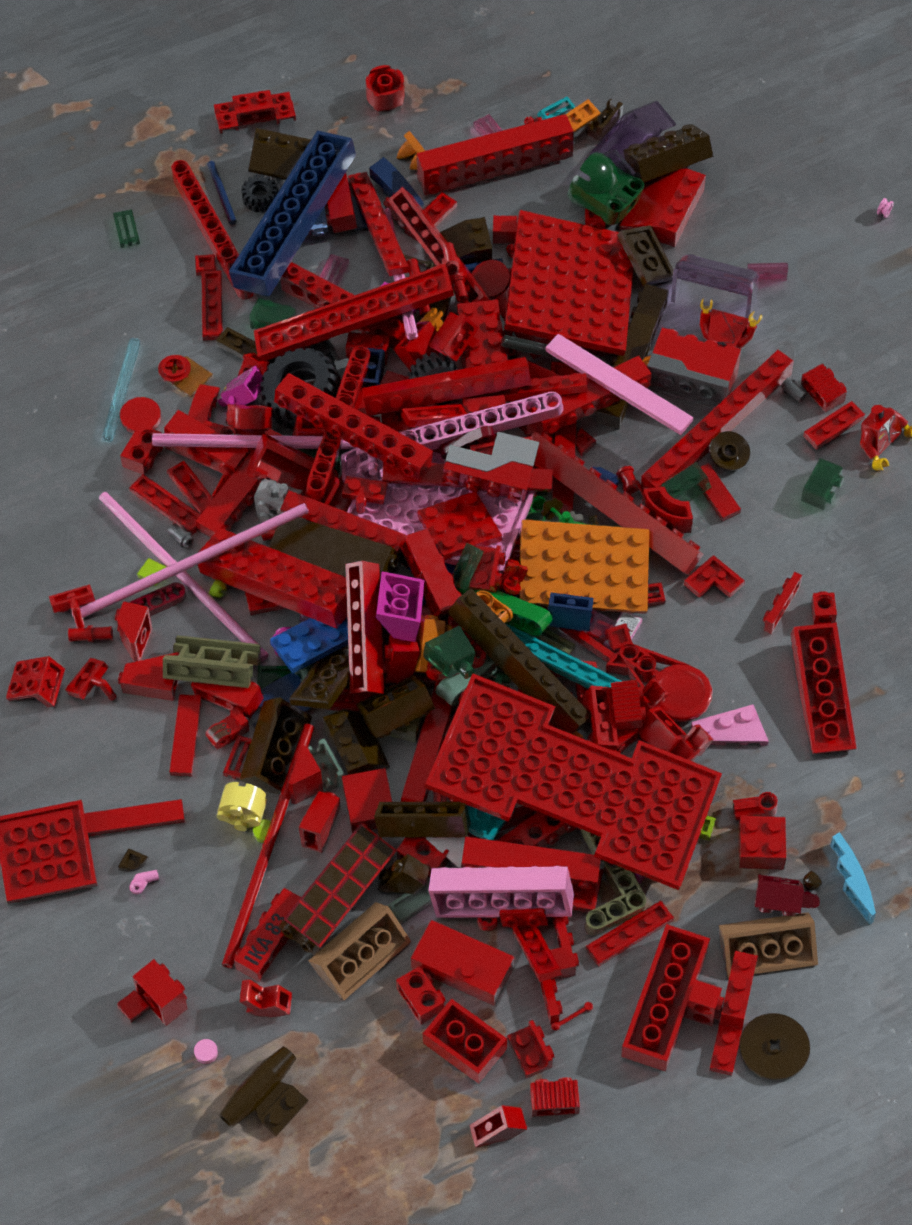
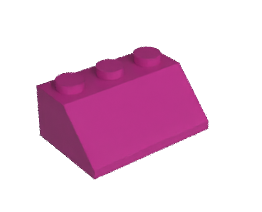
[376,571,424,642]

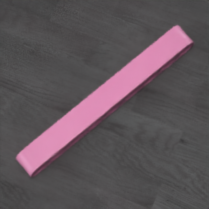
[399,392,563,450]

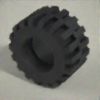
[408,352,459,407]

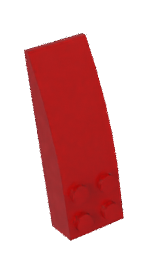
[790,622,857,754]

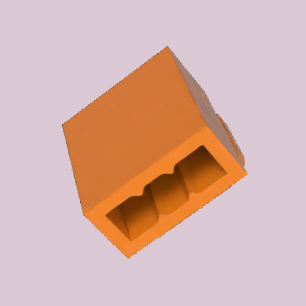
[414,615,453,673]

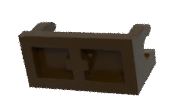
[585,98,623,143]

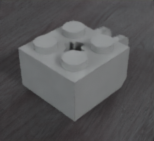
[254,479,304,522]

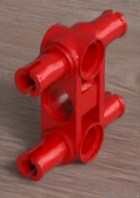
[406,242,469,318]

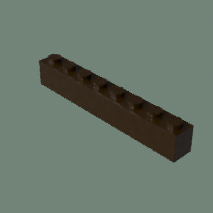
[594,284,669,429]
[447,589,591,735]

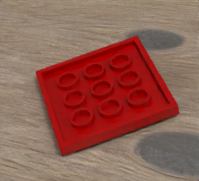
[0,800,98,904]

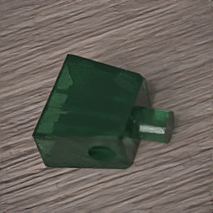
[423,626,475,679]

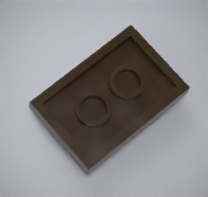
[617,225,677,286]

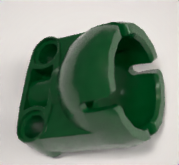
[567,152,644,225]

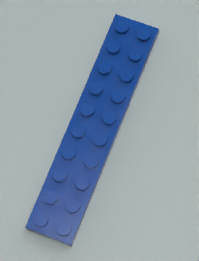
[270,563,472,673]

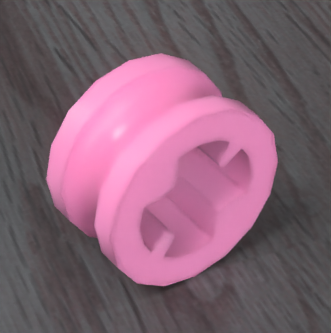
[877,198,894,218]

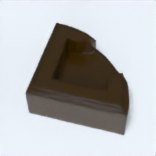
[118,848,149,872]

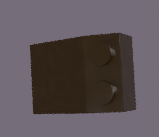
[431,217,492,267]

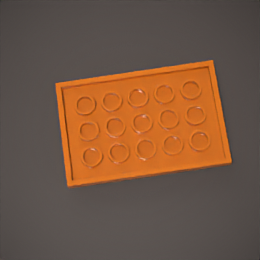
[518,520,649,614]

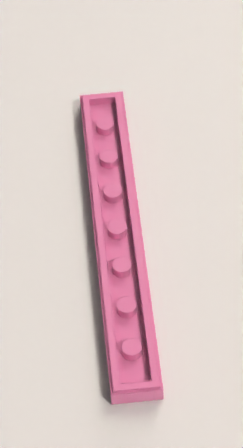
[546,334,693,435]

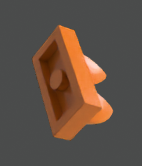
[396,131,425,170]

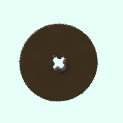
[740,1013,810,1081]

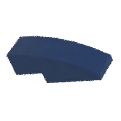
[369,157,424,207]

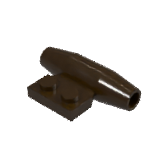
[219,1046,309,1137]

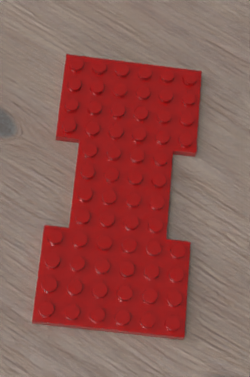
[424,673,722,890]

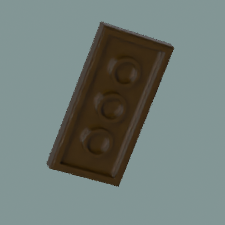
[289,647,350,709]

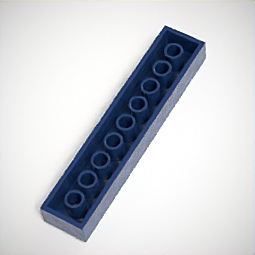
[229,130,356,297]

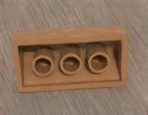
[308,902,411,1000]
[719,912,818,978]

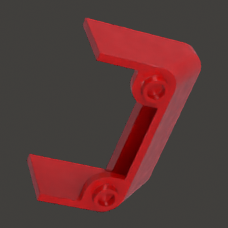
[247,434,339,505]

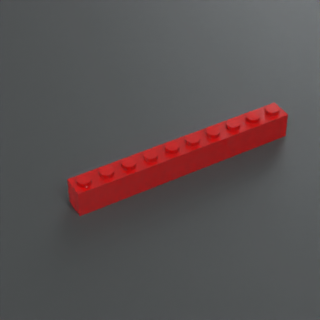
[641,350,794,491]
[531,431,704,575]

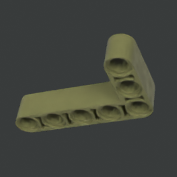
[580,829,646,936]

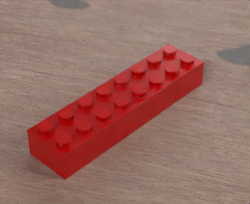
[416,114,574,196]
[198,528,347,628]

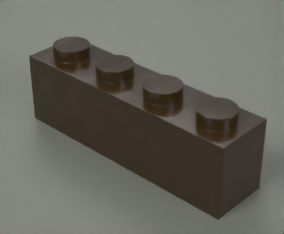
[374,802,471,838]

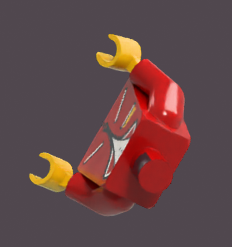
[860,405,912,471]

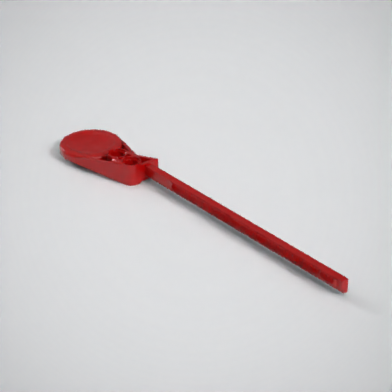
[516,594,713,722]

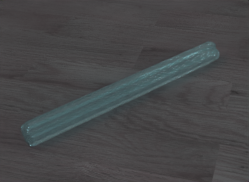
[102,338,140,442]

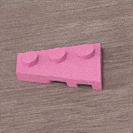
[691,705,769,745]

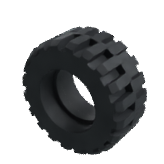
[260,348,341,429]

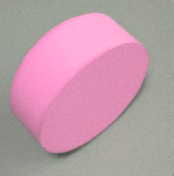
[194,1039,218,1064]

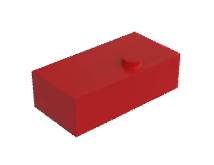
[411,920,514,1006]

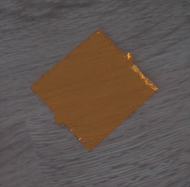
[167,356,213,398]

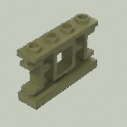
[163,635,261,688]

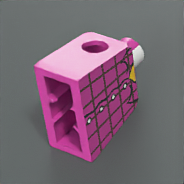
[217,366,264,407]

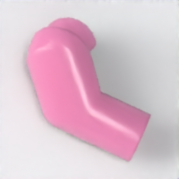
[129,870,159,894]

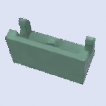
[308,738,344,793]

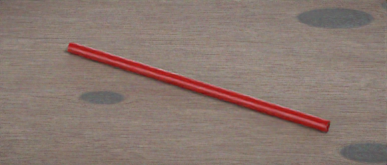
[221,724,315,969]

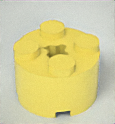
[217,782,267,831]

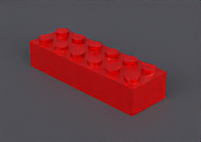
[621,924,710,1072]

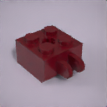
[754,874,820,916]

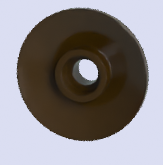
[709,431,750,471]

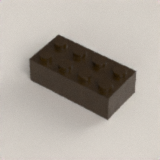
[623,124,714,182]

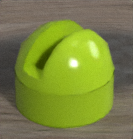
[209,579,227,598]

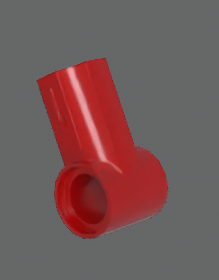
[732,792,778,820]

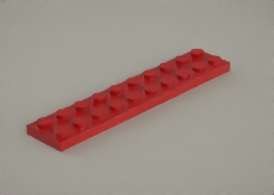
[254,264,454,361]

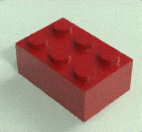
[423,998,507,1084]

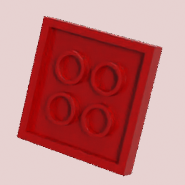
[417,492,502,560]

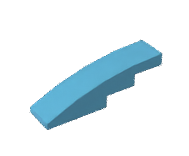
[830,832,876,925]

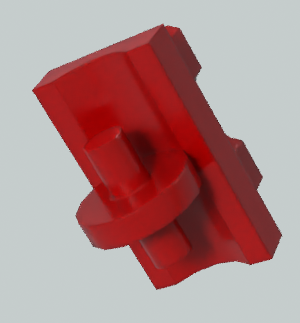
[496,559,528,597]

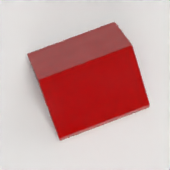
[288,745,323,804]

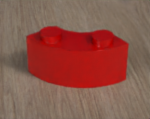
[642,487,693,533]

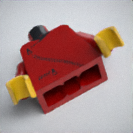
[699,298,763,349]

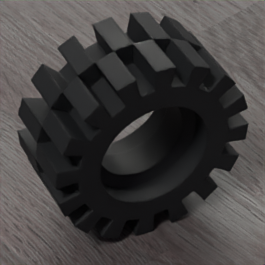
[242,175,278,212]

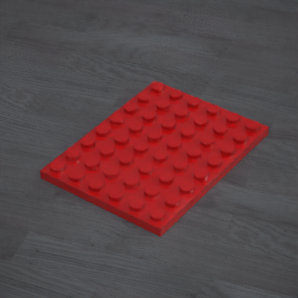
[504,210,633,356]

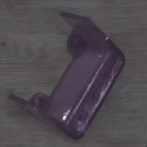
[584,101,676,176]
[671,254,760,318]

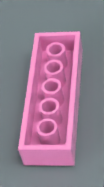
[429,866,574,918]

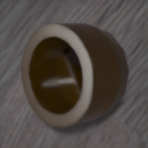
[803,871,823,891]

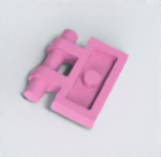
[341,447,379,482]

